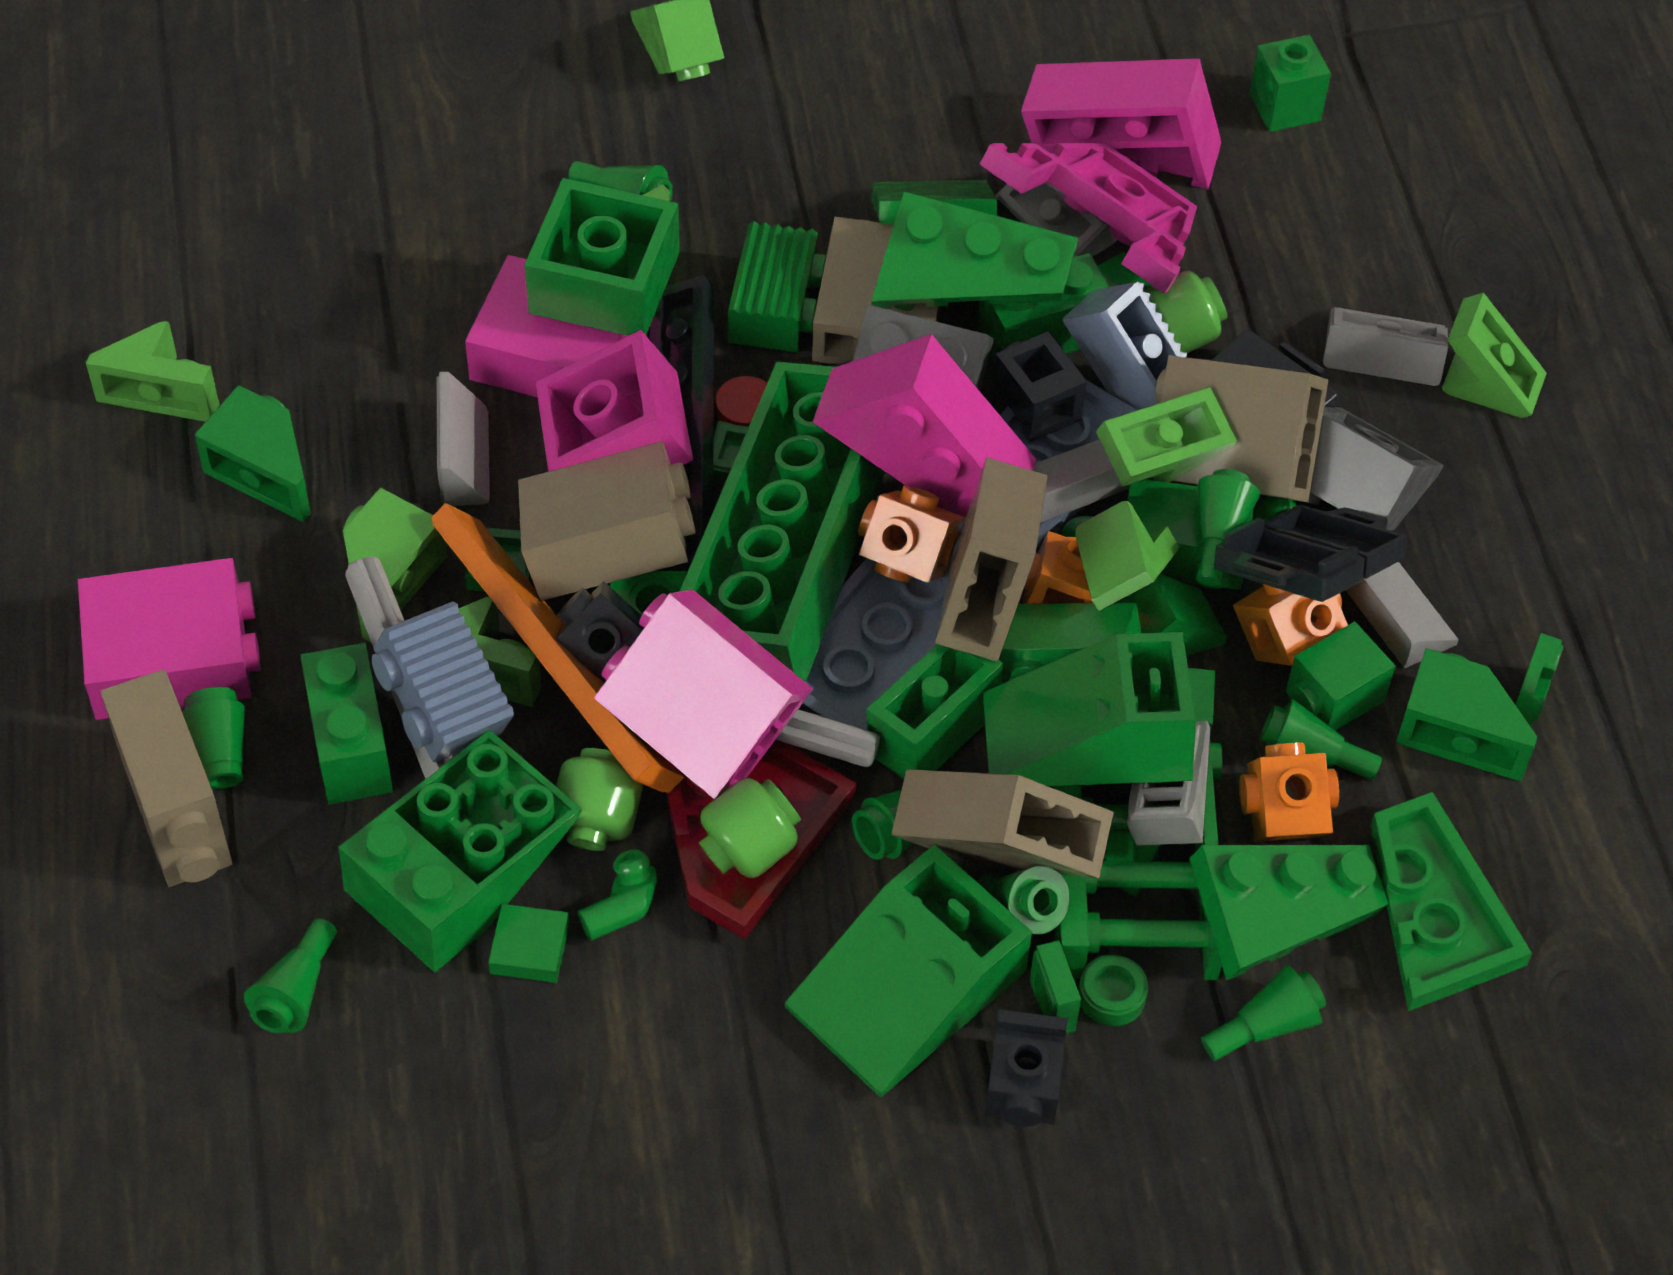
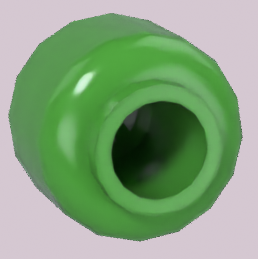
[1144,271,1228,353]
[556,748,643,851]
[698,778,802,878]

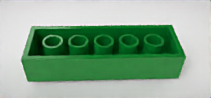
[679,362,885,683]

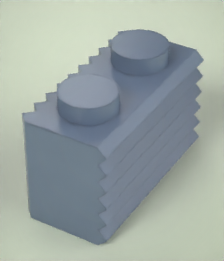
[1063,282,1187,410]
[372,601,514,763]

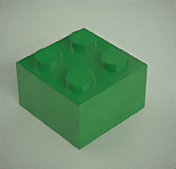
[524,178,680,336]

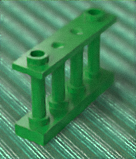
[1048,717,1222,980]

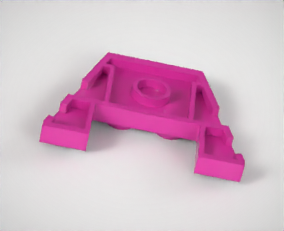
[980,143,1197,294]

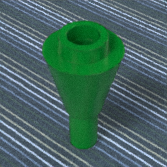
[569,161,672,201]
[1196,469,1260,587]
[1259,698,1382,781]
[978,866,1070,934]
[244,918,337,1034]
[1201,965,1326,1061]

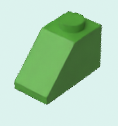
[630,0,724,82]
[343,487,447,643]

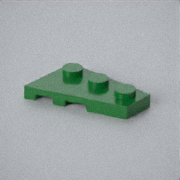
[871,192,1078,309]
[1370,792,1532,1012]
[1189,845,1389,980]

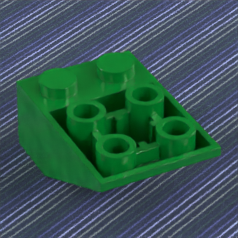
[983,632,1196,786]
[338,730,582,973]
[785,844,1032,1098]

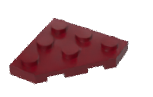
[666,740,856,940]

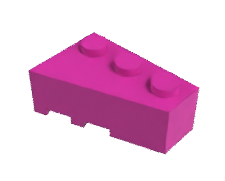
[1021,58,1221,190]
[813,334,1037,525]

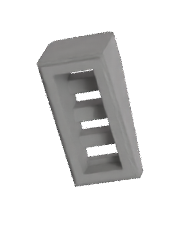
[1127,721,1210,845]

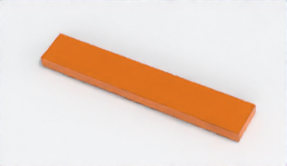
[431,503,685,793]

